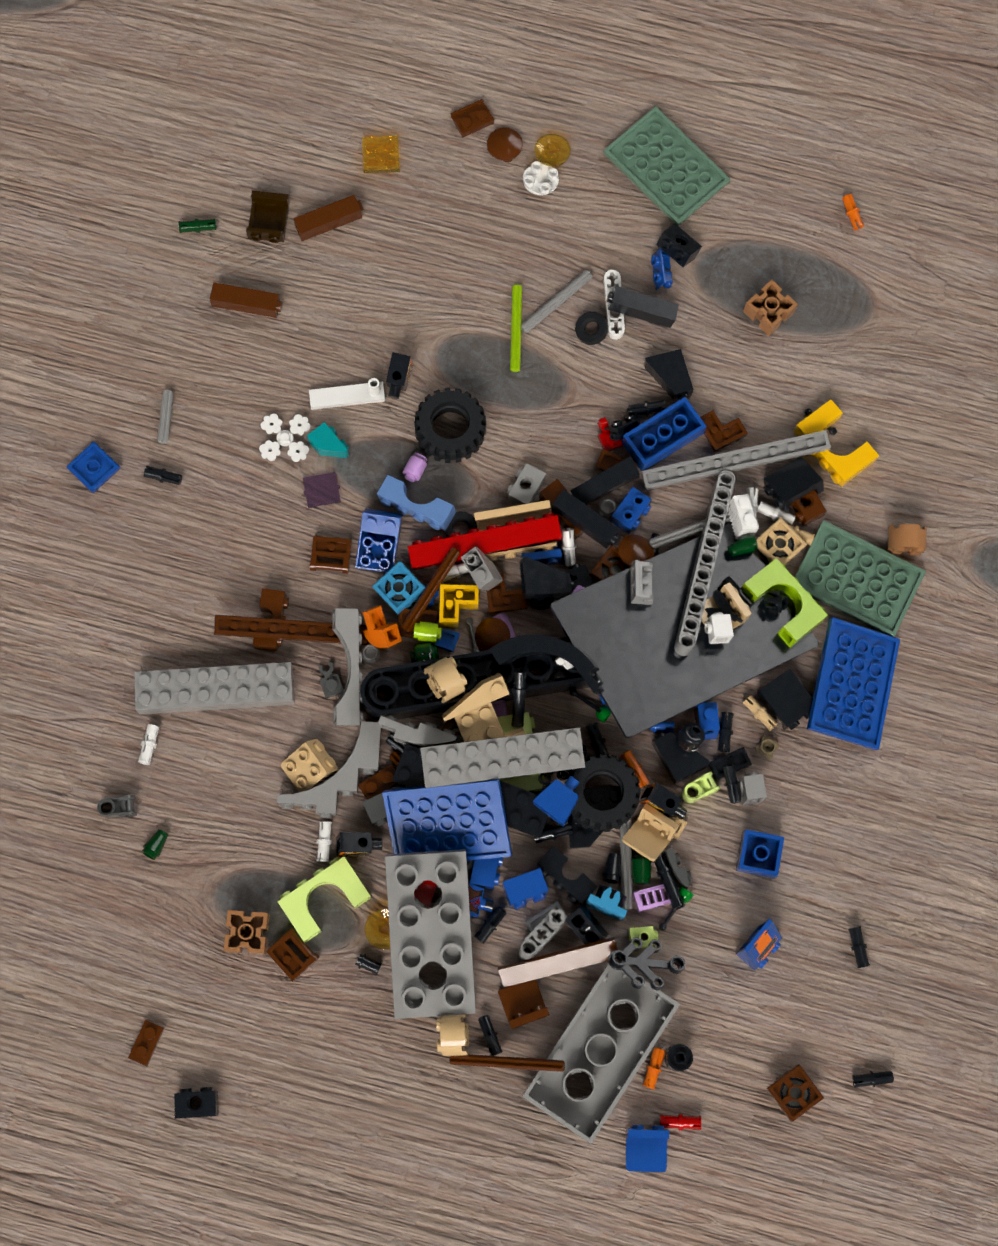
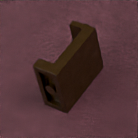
[246,190,290,243]

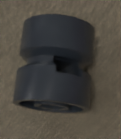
[664,1044,693,1072]

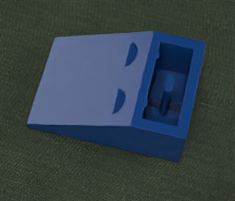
[355,508,403,573]

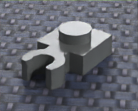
[319,662,343,699]

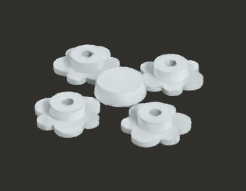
[259,414,310,462]

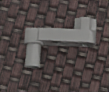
[518,909,565,961]

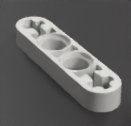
[604,270,625,340]

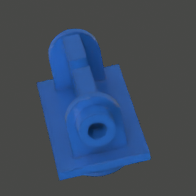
[651,248,673,290]

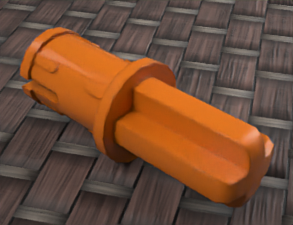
[842,194,864,230]
[620,750,649,788]
[642,1048,665,1090]

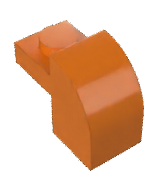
[362,606,402,648]

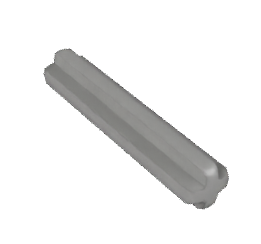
[157,390,173,444]

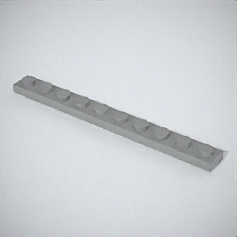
[642,430,831,490]

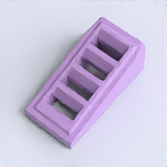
[632,884,671,913]

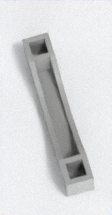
[332,608,363,726]

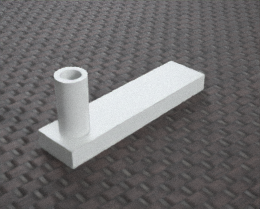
[309,378,385,410]

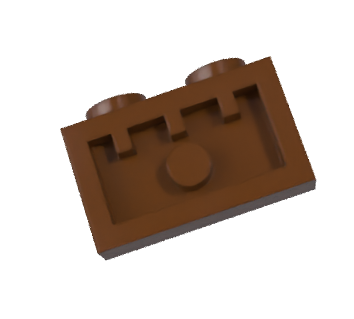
[498,979,550,1029]

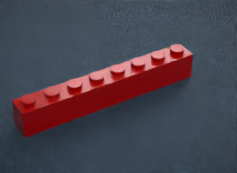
[408,513,563,570]

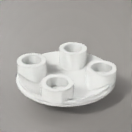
[523,161,559,195]

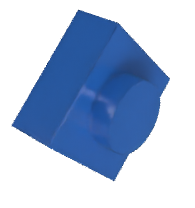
[435,627,460,653]

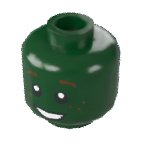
[410,642,439,663]

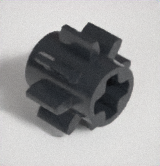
[764,590,788,614]

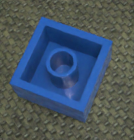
[736,829,784,879]
[502,868,549,910]

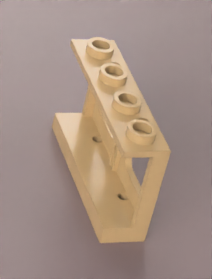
[474,500,558,562]

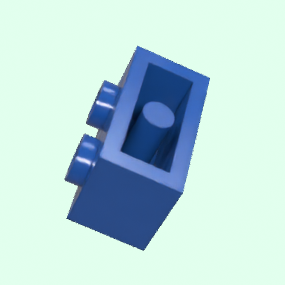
[610,487,652,534]

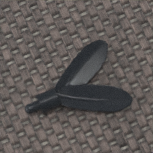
[705,590,743,623]

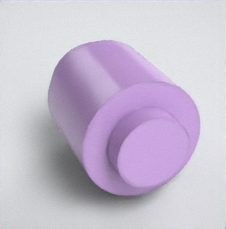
[402,453,427,482]

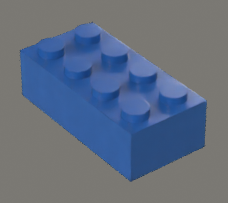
[622,397,707,471]

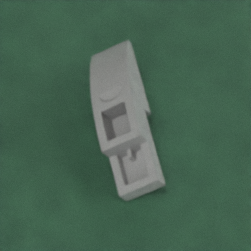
[378,715,458,747]

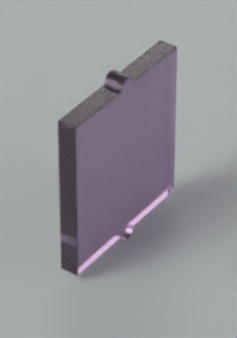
[303,472,341,508]

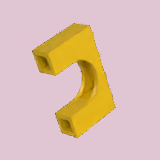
[794,399,879,487]

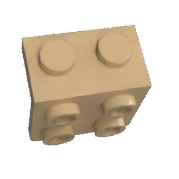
[694,582,752,629]
[281,739,339,792]
[622,803,679,861]

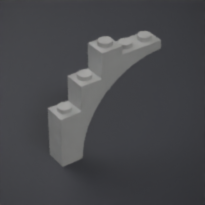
[277,721,382,819]

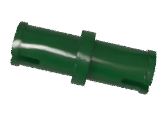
[178,218,216,233]

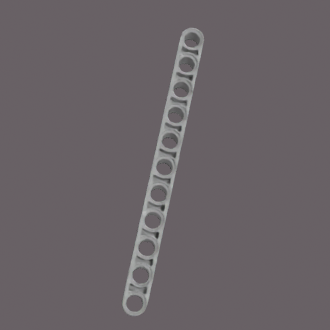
[674,470,735,656]

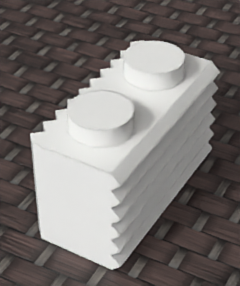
[728,494,759,540]

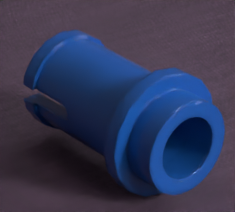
[649,721,674,733]

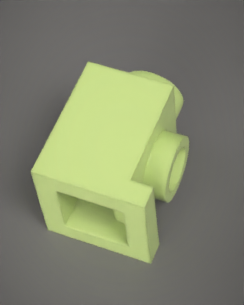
[628,926,658,949]

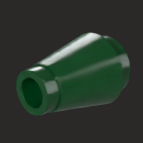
[728,534,758,557]
[141,829,168,860]

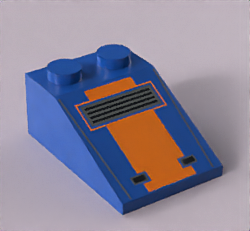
[736,919,782,970]

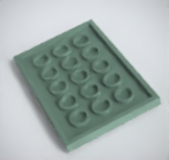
[603,106,730,226]
[795,520,926,637]

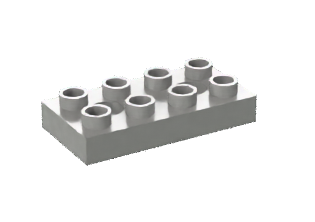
[385,849,476,1019]
[522,961,680,1144]

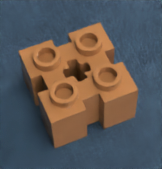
[743,280,798,336]
[224,910,270,955]

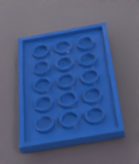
[807,617,900,750]
[382,779,512,861]

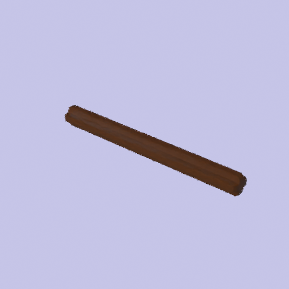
[449,1054,565,1072]

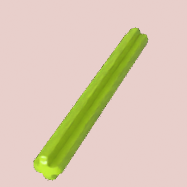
[510,285,522,372]

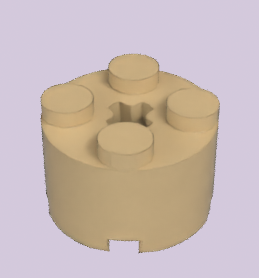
[424,657,467,703]
[436,1014,469,1056]

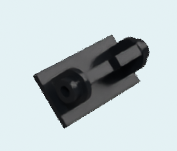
[604,414,644,441]

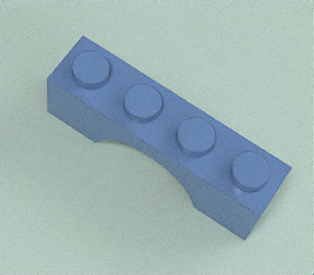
[377,475,456,531]

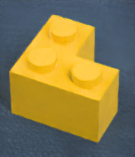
[439,584,479,628]

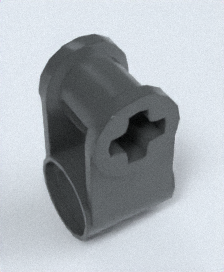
[97,795,137,819]

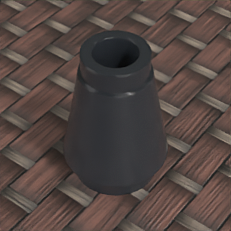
[602,853,621,884]

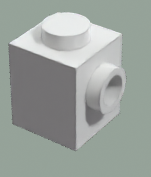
[705,612,734,644]

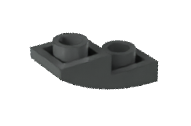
[664,848,692,888]

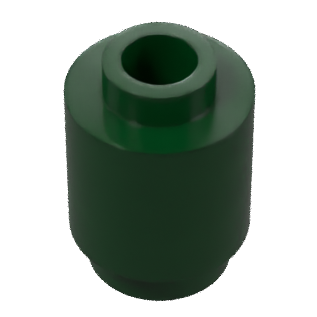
[631,855,651,883]

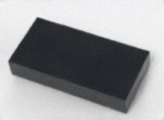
[709,747,752,781]

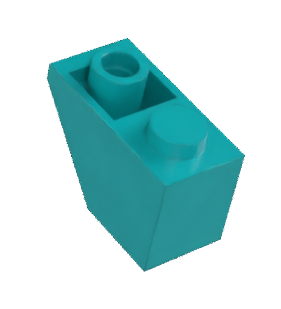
[307,422,349,458]

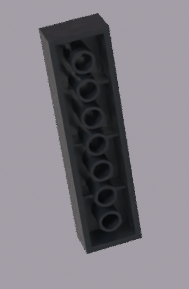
[392,744,549,839]

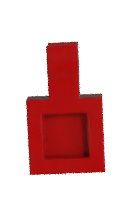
[597,417,623,452]

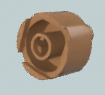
[888,524,927,556]

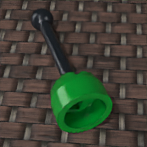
[570,689,611,723]
[659,886,694,931]

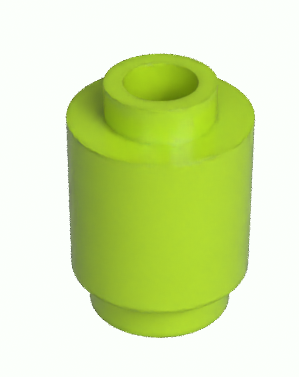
[413,621,442,643]

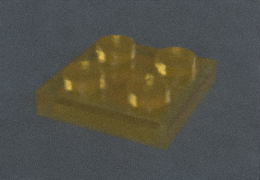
[362,136,400,174]

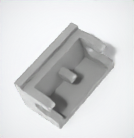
[630,560,653,605]

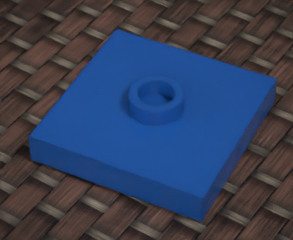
[66,441,121,494]

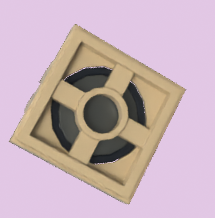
[756,517,807,566]

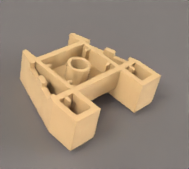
[441,673,526,742]

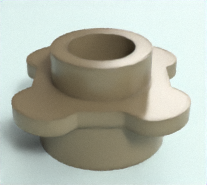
[756,736,779,759]

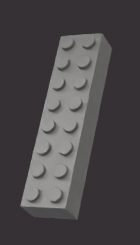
[135,662,294,715]
[420,728,585,788]

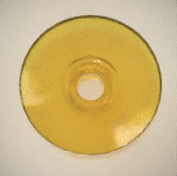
[534,134,570,167]
[365,909,391,950]

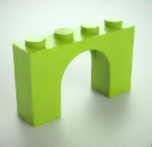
[741,558,828,648]

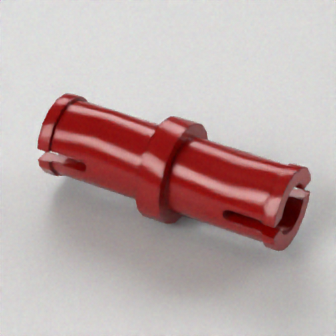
[660,1114,701,1131]

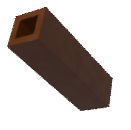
[293,195,364,241]
[210,282,283,318]

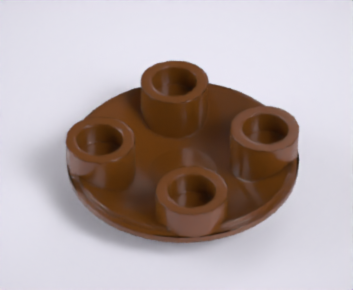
[487,127,523,163]
[617,534,655,568]
[475,618,511,651]

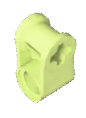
[682,771,721,803]

